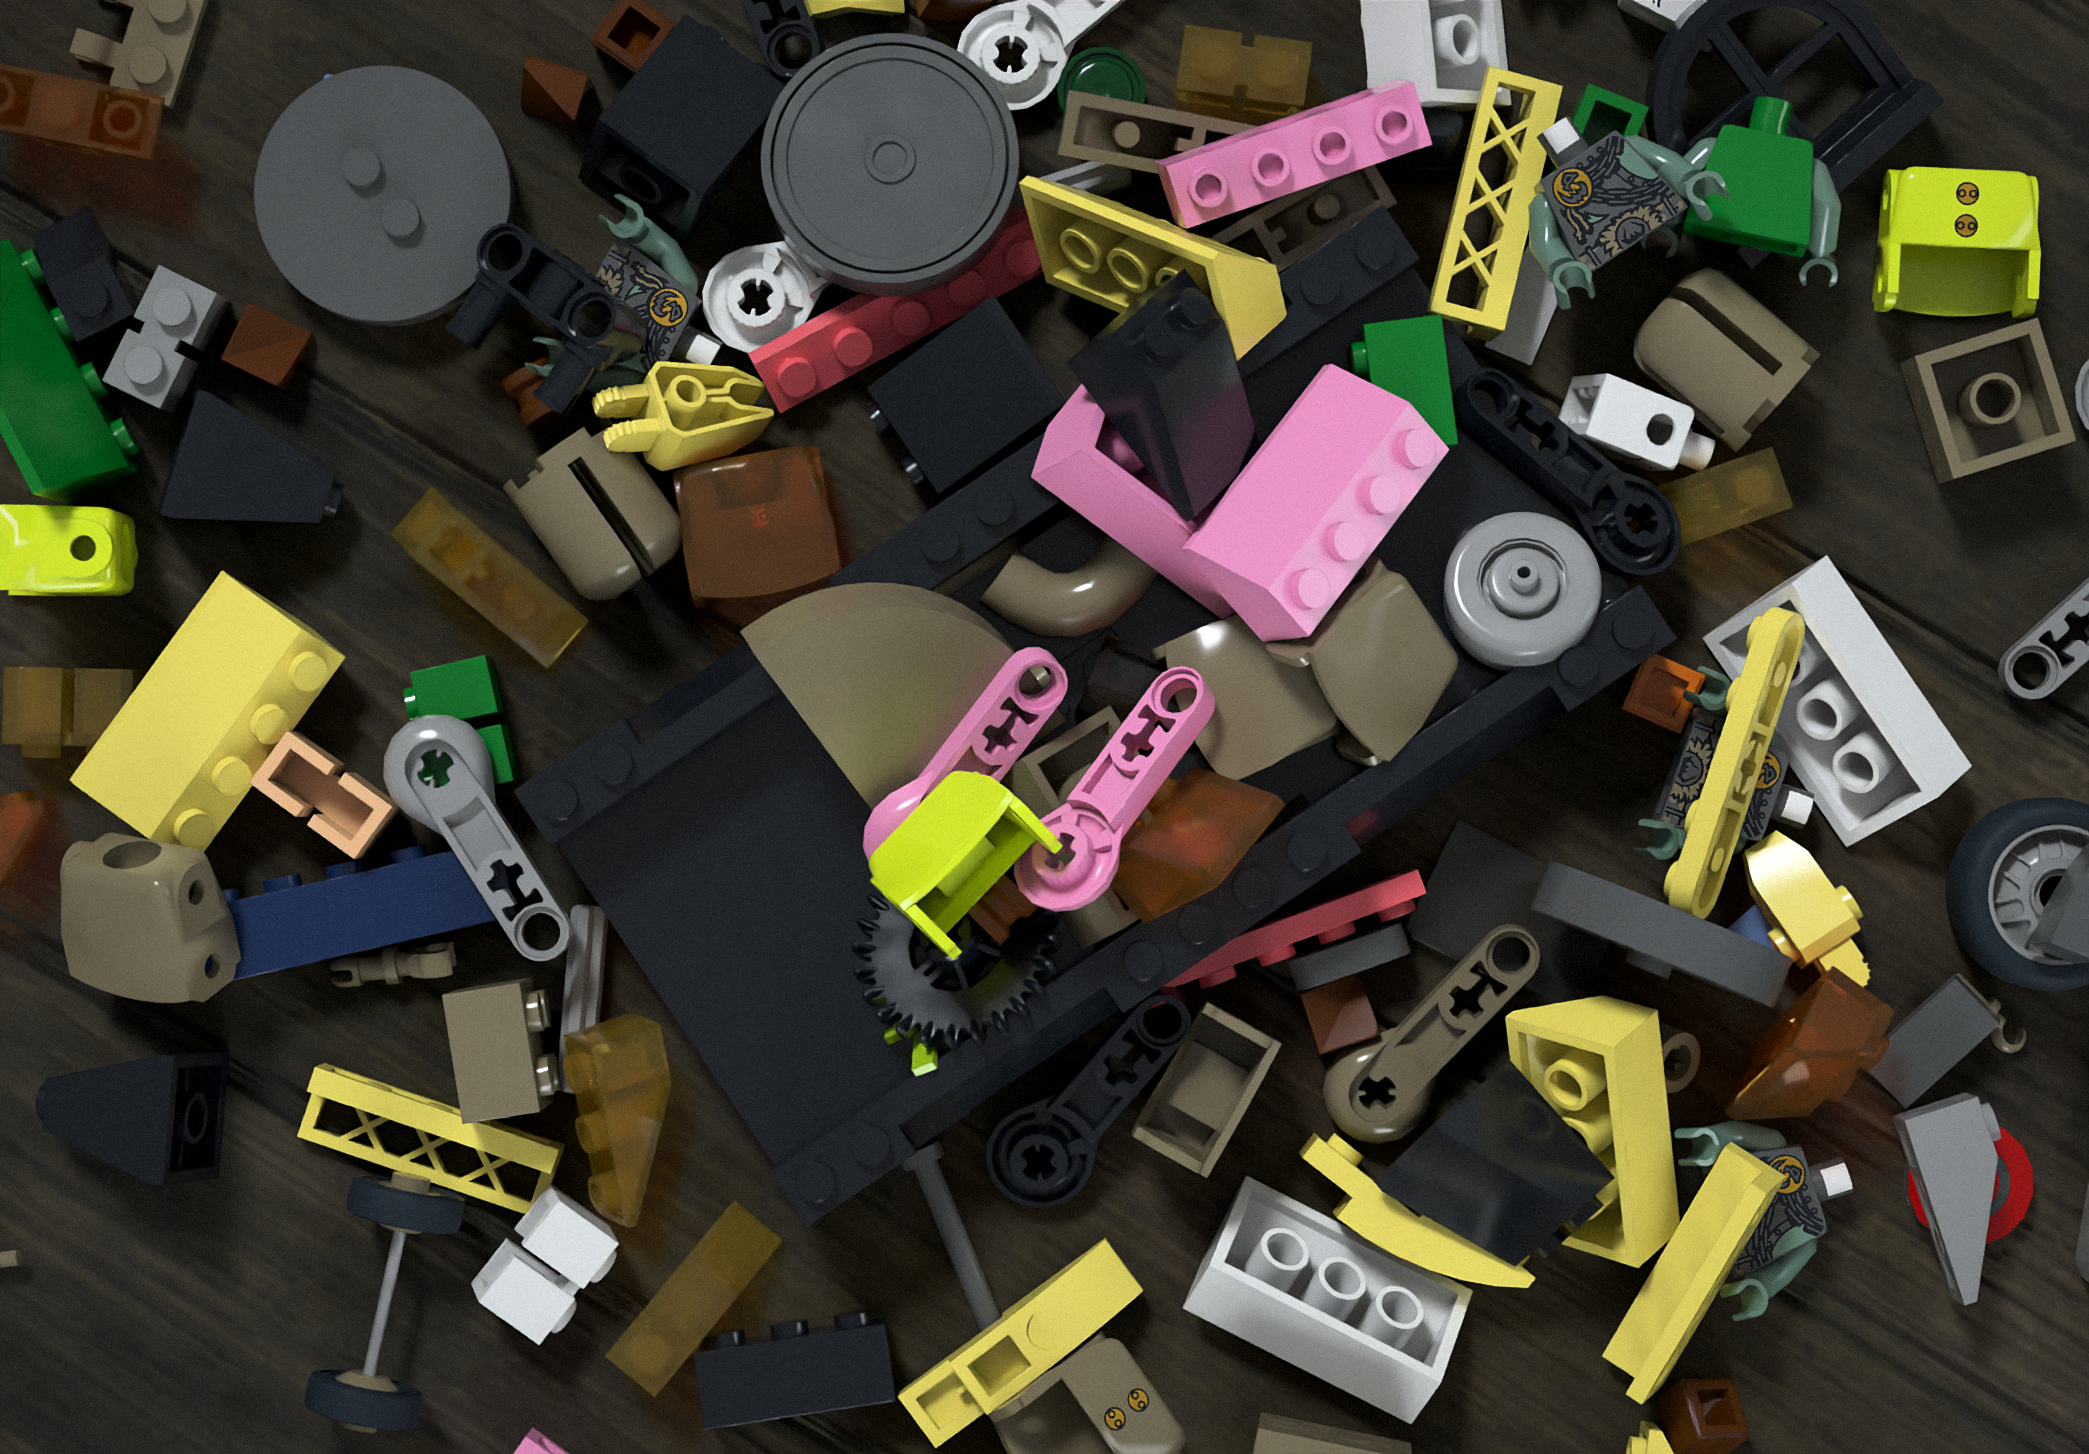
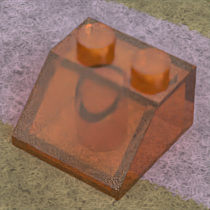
[1110,767,1285,924]
[1724,966,1895,1120]

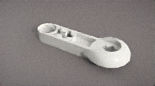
[957,0,1126,110]
[702,241,833,353]

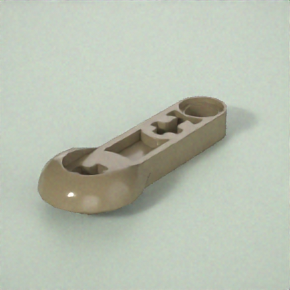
[1323,923,1540,1144]

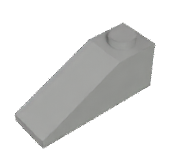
[1892,1092,2001,1305]

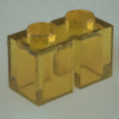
[1174,25,1313,116]
[2,667,145,758]

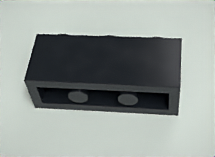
[693,1309,898,1430]

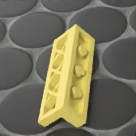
[1427,66,1563,342]
[297,1063,565,1214]
[1602,1142,1786,1405]

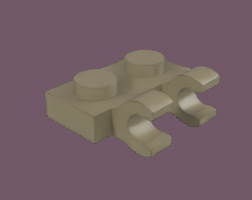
[69,0,208,109]

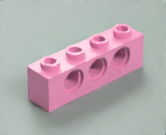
[1155,79,1432,229]

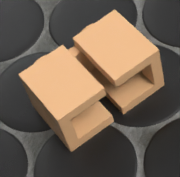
[249,730,401,859]

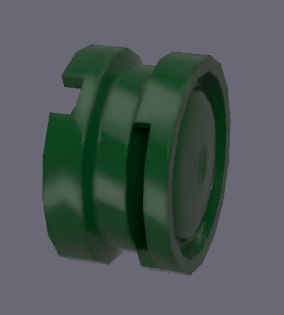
[1057,46,1147,119]

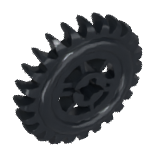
[851,864,1063,1051]

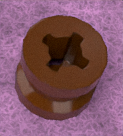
[501,355,581,429]
[967,874,1038,945]

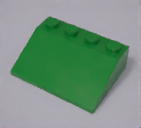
[0,239,141,506]

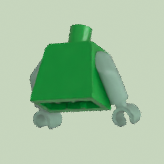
[1640,96,1841,287]

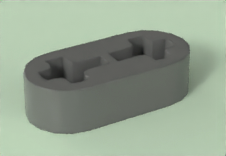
[1287,922,1412,991]

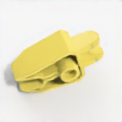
[591,361,774,472]
[1741,830,1871,997]

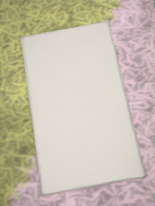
[1485,242,1558,365]

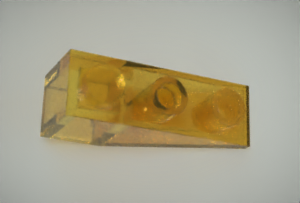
[563,1013,672,1228]

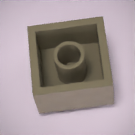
[1900,318,2076,484]
[442,977,561,1124]

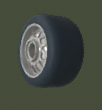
[1945,797,2089,991]

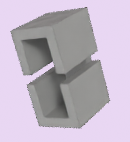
[102,265,230,415]

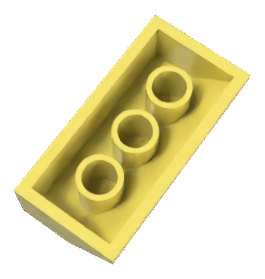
[1019,175,1287,361]
[69,570,346,853]
[1505,995,1680,1268]

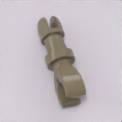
[329,940,457,987]

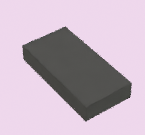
[1861,974,2000,1108]

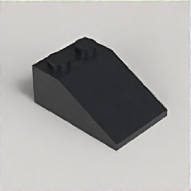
[1066,268,1261,522]

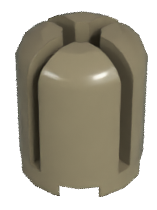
[1632,267,1821,452]
[503,418,684,600]

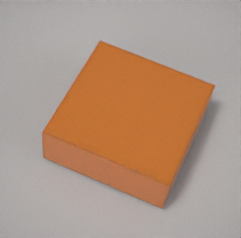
[1619,654,1705,734]

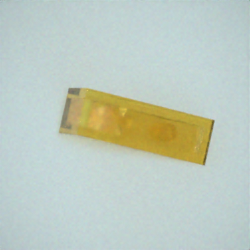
[1627,447,1793,547]
[390,486,589,669]
[605,1200,783,1397]

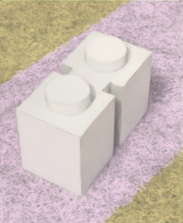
[471,1183,619,1345]

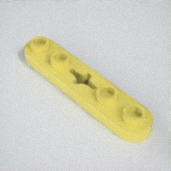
[1664,607,1805,919]

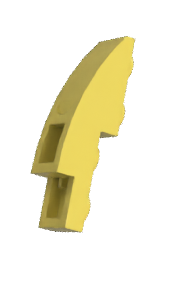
[1298,1133,1535,1288]
[898,1238,1143,1448]

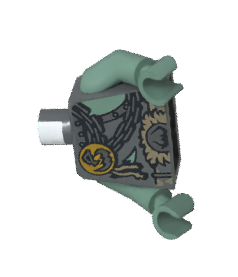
[1528,116,1731,309]
[525,194,724,393]
[1634,666,1814,860]
[1674,1119,1853,1321]

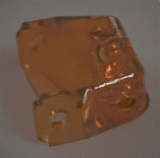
[673,444,843,609]

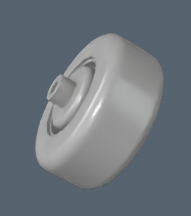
[1443,512,1602,672]

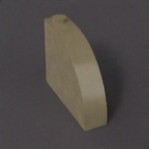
[740,582,1066,811]

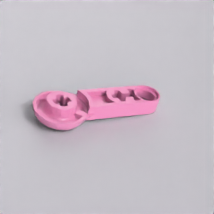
[863,647,1068,863]
[1013,666,1215,912]

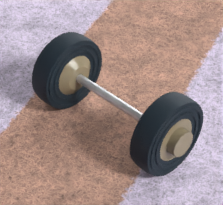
[305,1172,465,1433]

